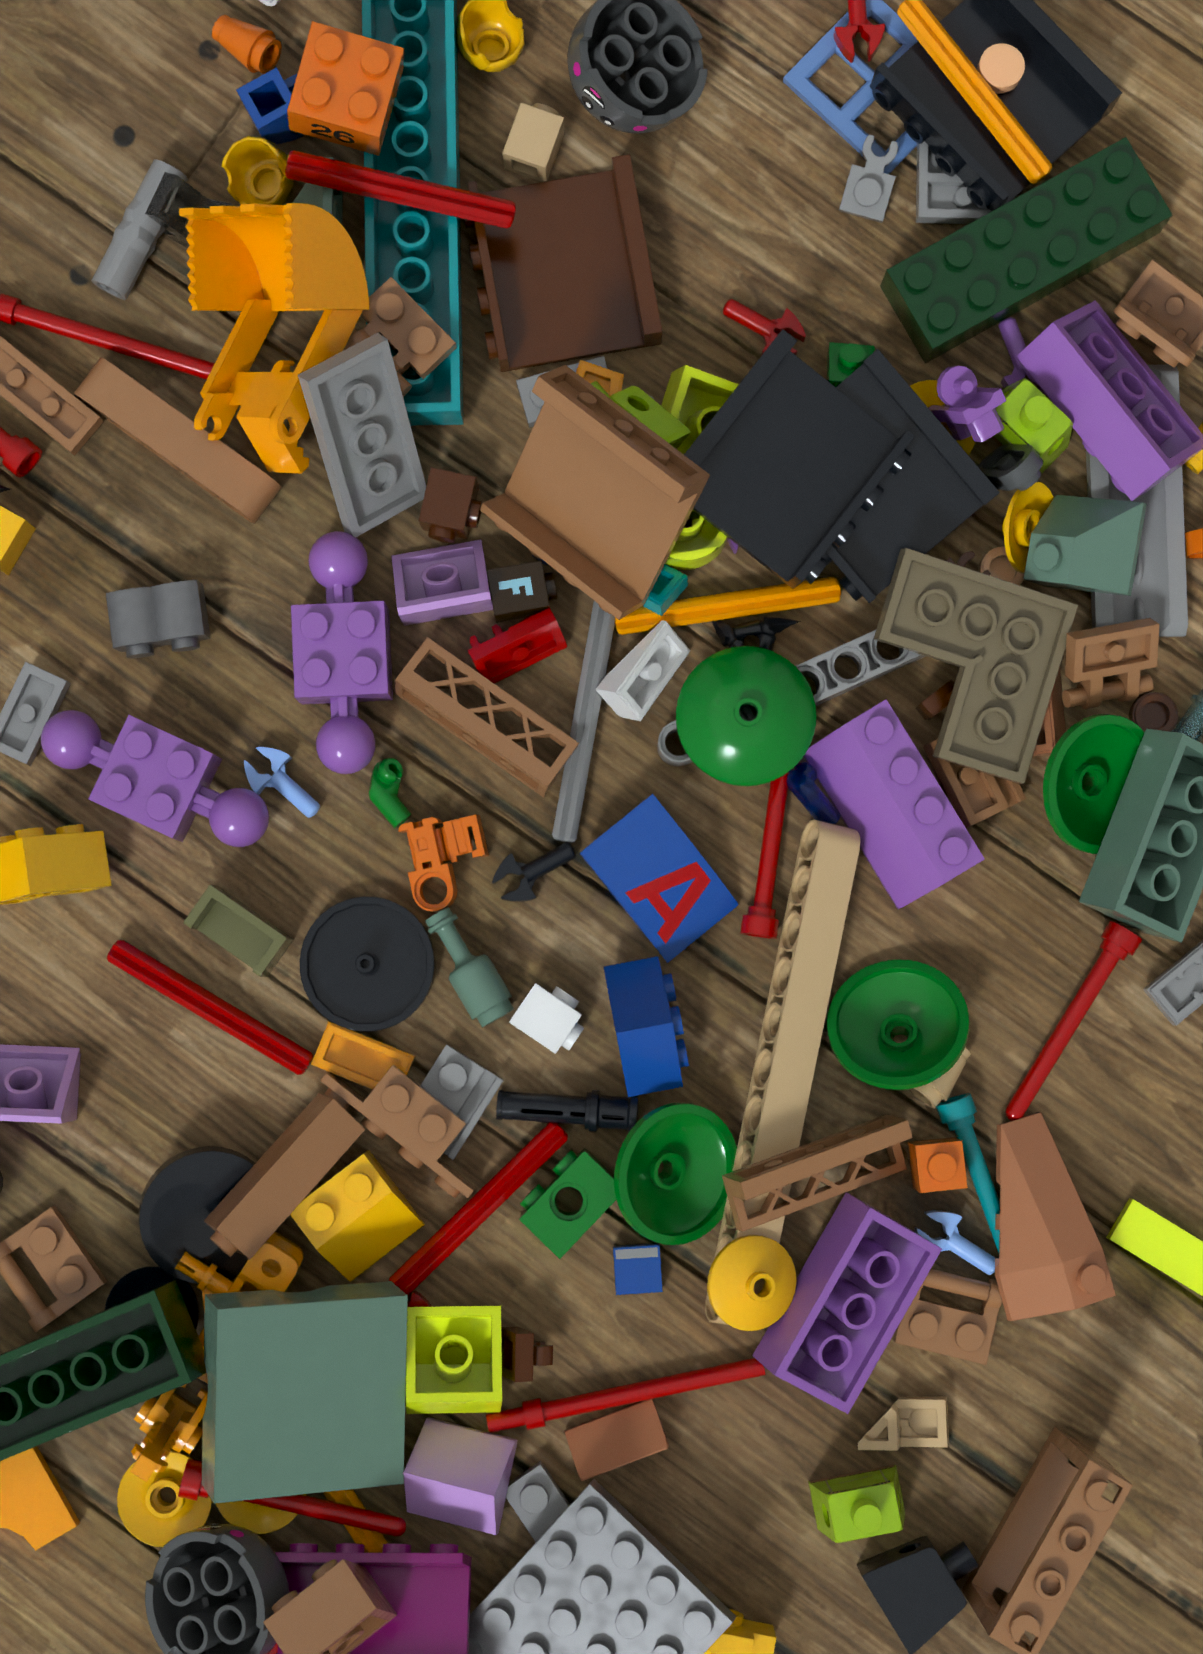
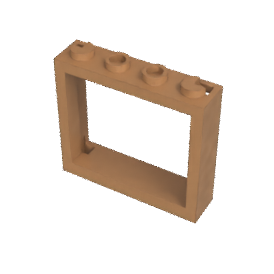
[962,1426,1133,1654]

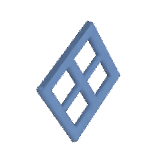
[782,0,918,174]

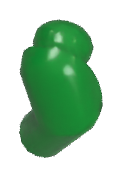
[368,758,412,829]

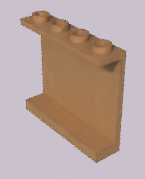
[480,365,710,620]

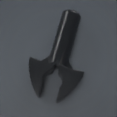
[492,842,576,902]

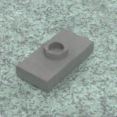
[1143,940,1203,1026]

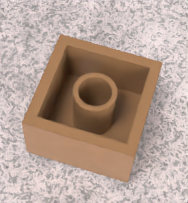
[263,1559,397,1654]

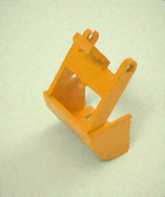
[179,203,369,474]

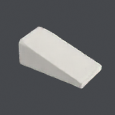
[596,620,691,721]

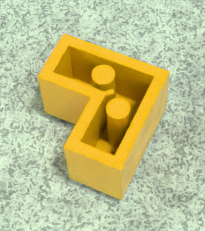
[0,824,112,905]

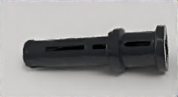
[496,1090,639,1133]

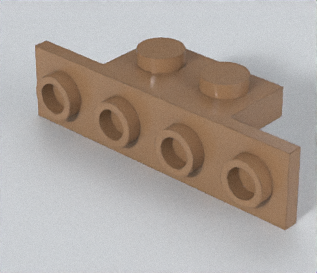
[320,1065,476,1198]

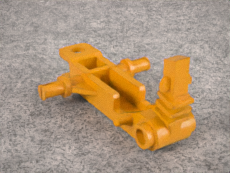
[130,1232,304,1482]

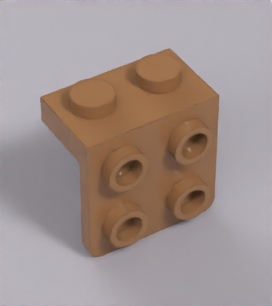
[1113,258,1203,368]

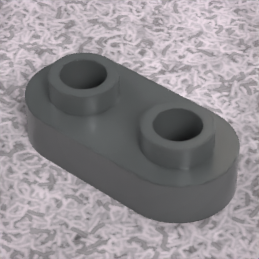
[978,444,1044,491]

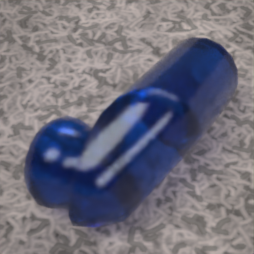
[787,762,841,824]

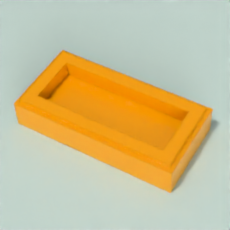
[311,1021,416,1090]

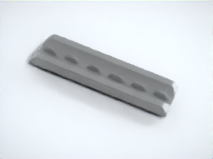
[1086,364,1188,637]

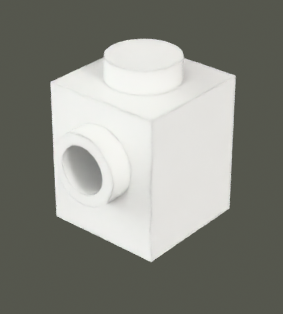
[509,983,585,1054]

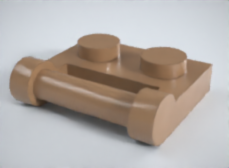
[0,1206,108,1333]
[893,1269,1002,1365]

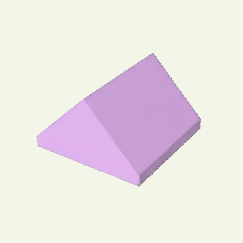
[391,540,493,626]
[0,1044,81,1124]
[403,1417,518,1535]

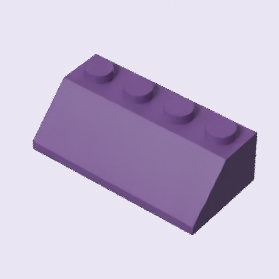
[1016,300,1203,501]
[804,699,985,910]
[752,1192,942,1414]

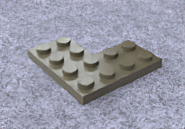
[874,548,1078,784]

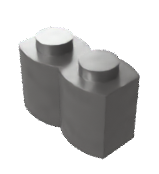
[105,580,211,658]

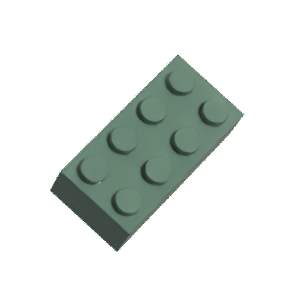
[1079,729,1203,943]

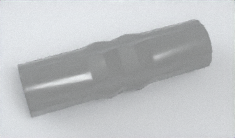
[91,159,188,300]

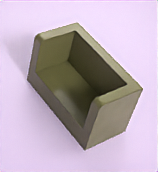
[183,885,294,977]

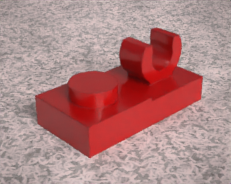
[467,607,568,684]

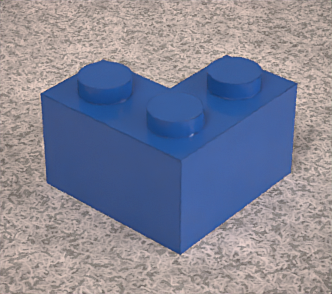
[604,956,689,1097]

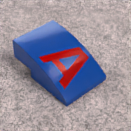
[580,794,739,963]

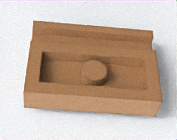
[923,739,1027,828]

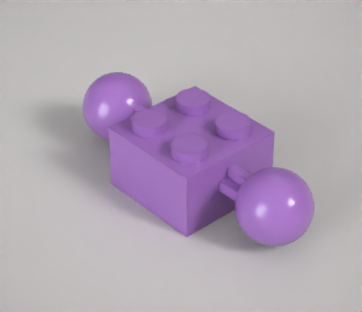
[291,531,393,774]
[41,710,269,847]

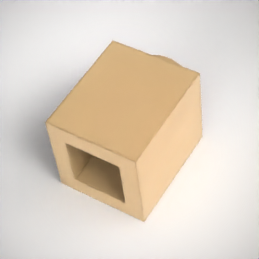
[502,103,565,182]

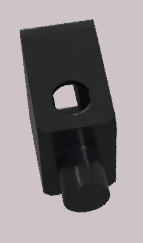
[857,1536,979,1654]

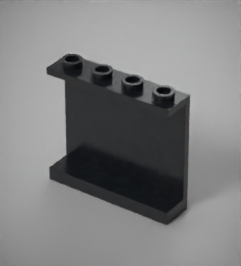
[870,0,1122,211]
[684,329,915,589]
[822,349,1000,603]

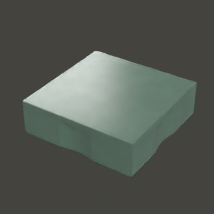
[202,1281,408,1504]

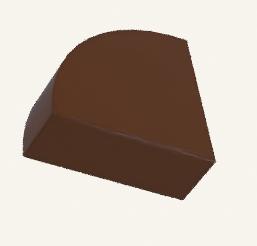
[916,679,955,720]

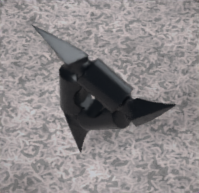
[712,617,801,651]

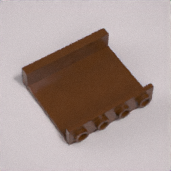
[464,154,663,372]

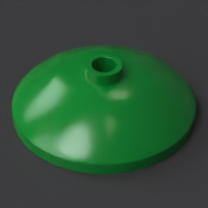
[676,646,816,787]
[1043,714,1145,854]
[827,959,970,1090]
[614,1103,737,1245]

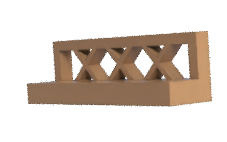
[394,637,579,798]
[722,1114,913,1232]

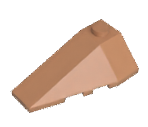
[995,1112,1116,1321]

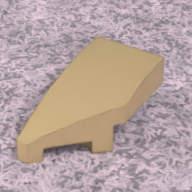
[858,1396,949,1451]

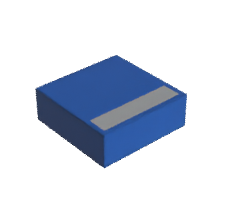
[613,1243,663,1295]

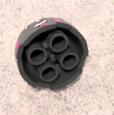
[567,0,708,134]
[145,1524,290,1654]

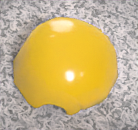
[456,0,525,72]
[222,136,294,205]

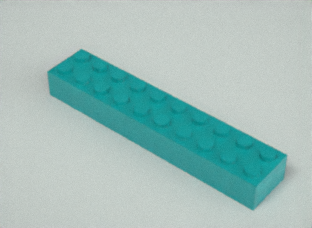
[362,0,464,426]

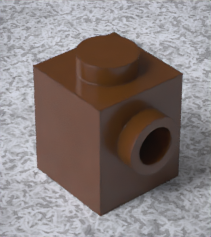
[418,467,483,543]

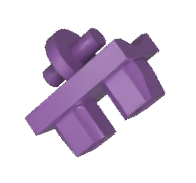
[928,366,1006,442]

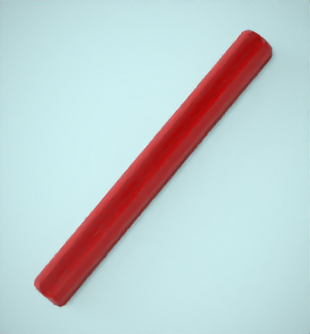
[285,150,516,229]
[107,940,313,1075]
[389,1122,568,1295]

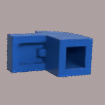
[236,67,305,144]

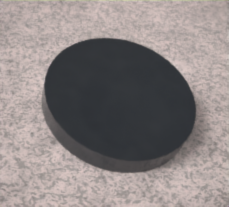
[300,897,435,1031]
[139,1146,255,1284]

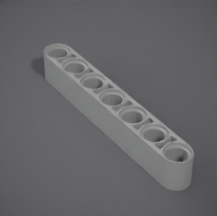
[657,630,926,767]

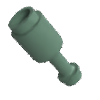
[425,907,514,1028]

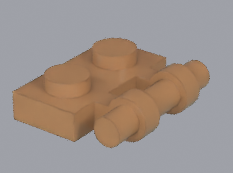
[344,277,457,397]
[1062,618,1160,709]

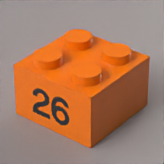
[287,21,404,156]

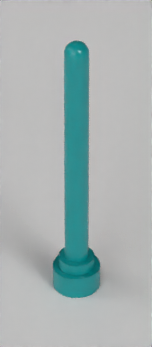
[936,1093,1000,1253]

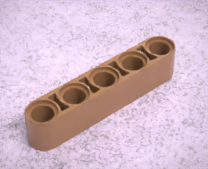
[73,357,282,524]

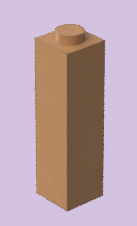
[204,1093,365,1260]

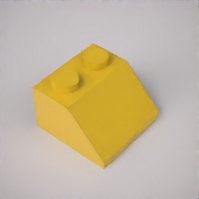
[290,1150,425,1282]

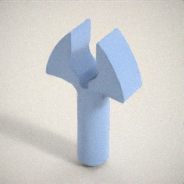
[244,747,320,818]
[915,1210,996,1275]

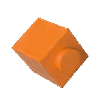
[908,1137,968,1193]

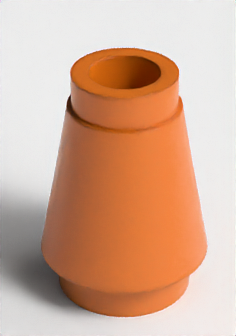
[212,15,282,74]

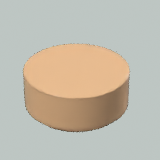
[977,43,1025,94]
[978,546,1024,585]

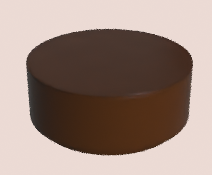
[1129,692,1178,732]

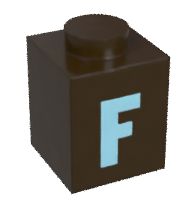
[487,561,557,623]

